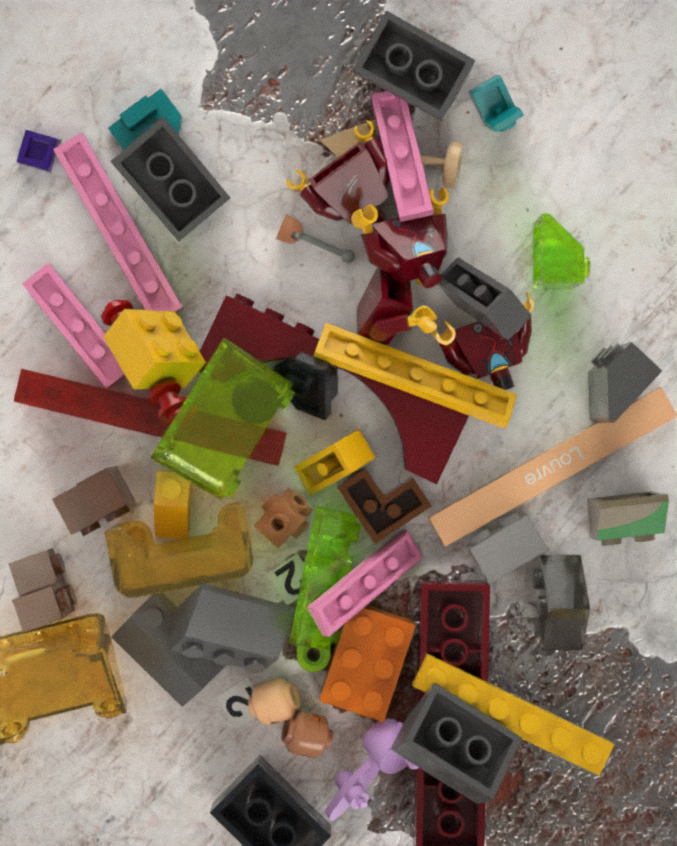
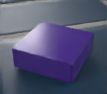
[16,130,60,173]

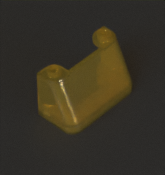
[104,500,254,598]
[0,613,127,745]

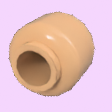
[248,677,301,725]

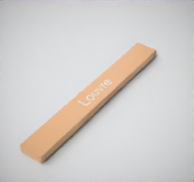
[428,387,677,547]

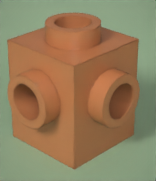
[254,487,313,548]

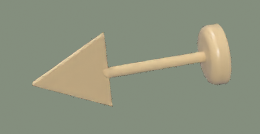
[319,119,464,189]

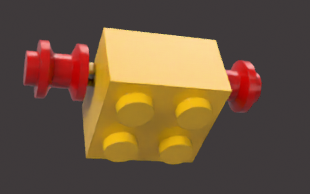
[101,299,206,424]

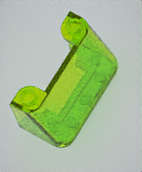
[150,338,295,500]

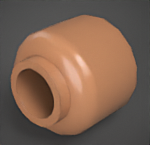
[281,710,333,759]

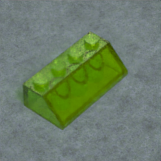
[289,506,361,650]

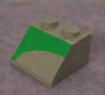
[587,491,669,546]

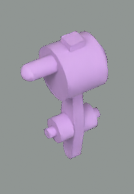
[325,718,419,820]

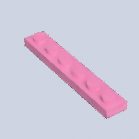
[53,133,184,313]

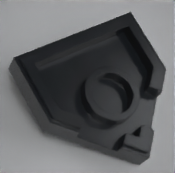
[267,352,338,421]

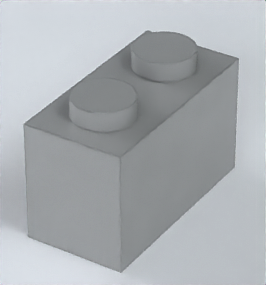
[466,511,548,584]

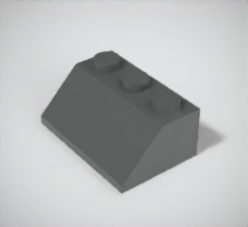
[353,11,475,121]
[588,342,662,423]
[170,583,295,673]
[111,589,225,707]
[390,683,522,804]

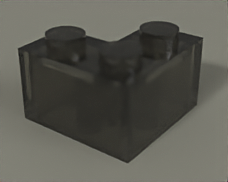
[533,555,590,651]

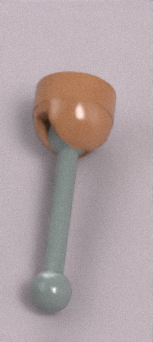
[276,214,355,263]

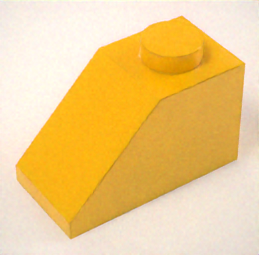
[294,429,376,496]
[154,470,194,539]

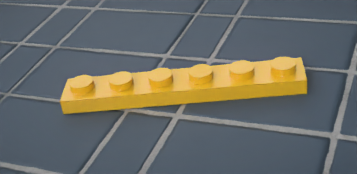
[313,323,517,429]
[412,653,614,776]

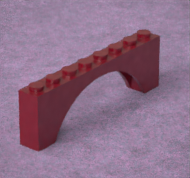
[198,293,469,485]

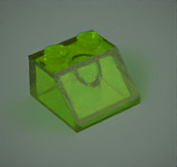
[533,214,590,290]

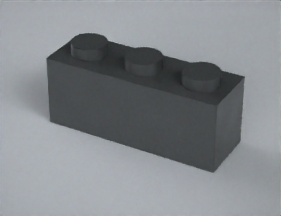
[438,257,532,341]

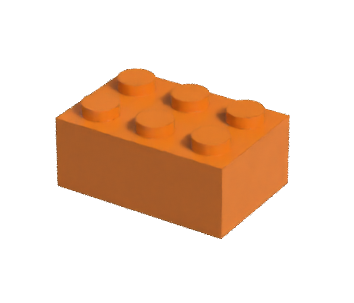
[319,605,416,722]

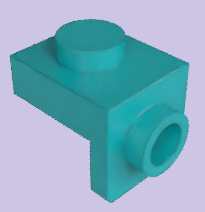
[468,74,524,132]

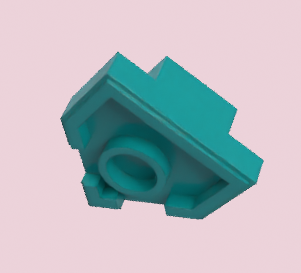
[108,89,182,149]

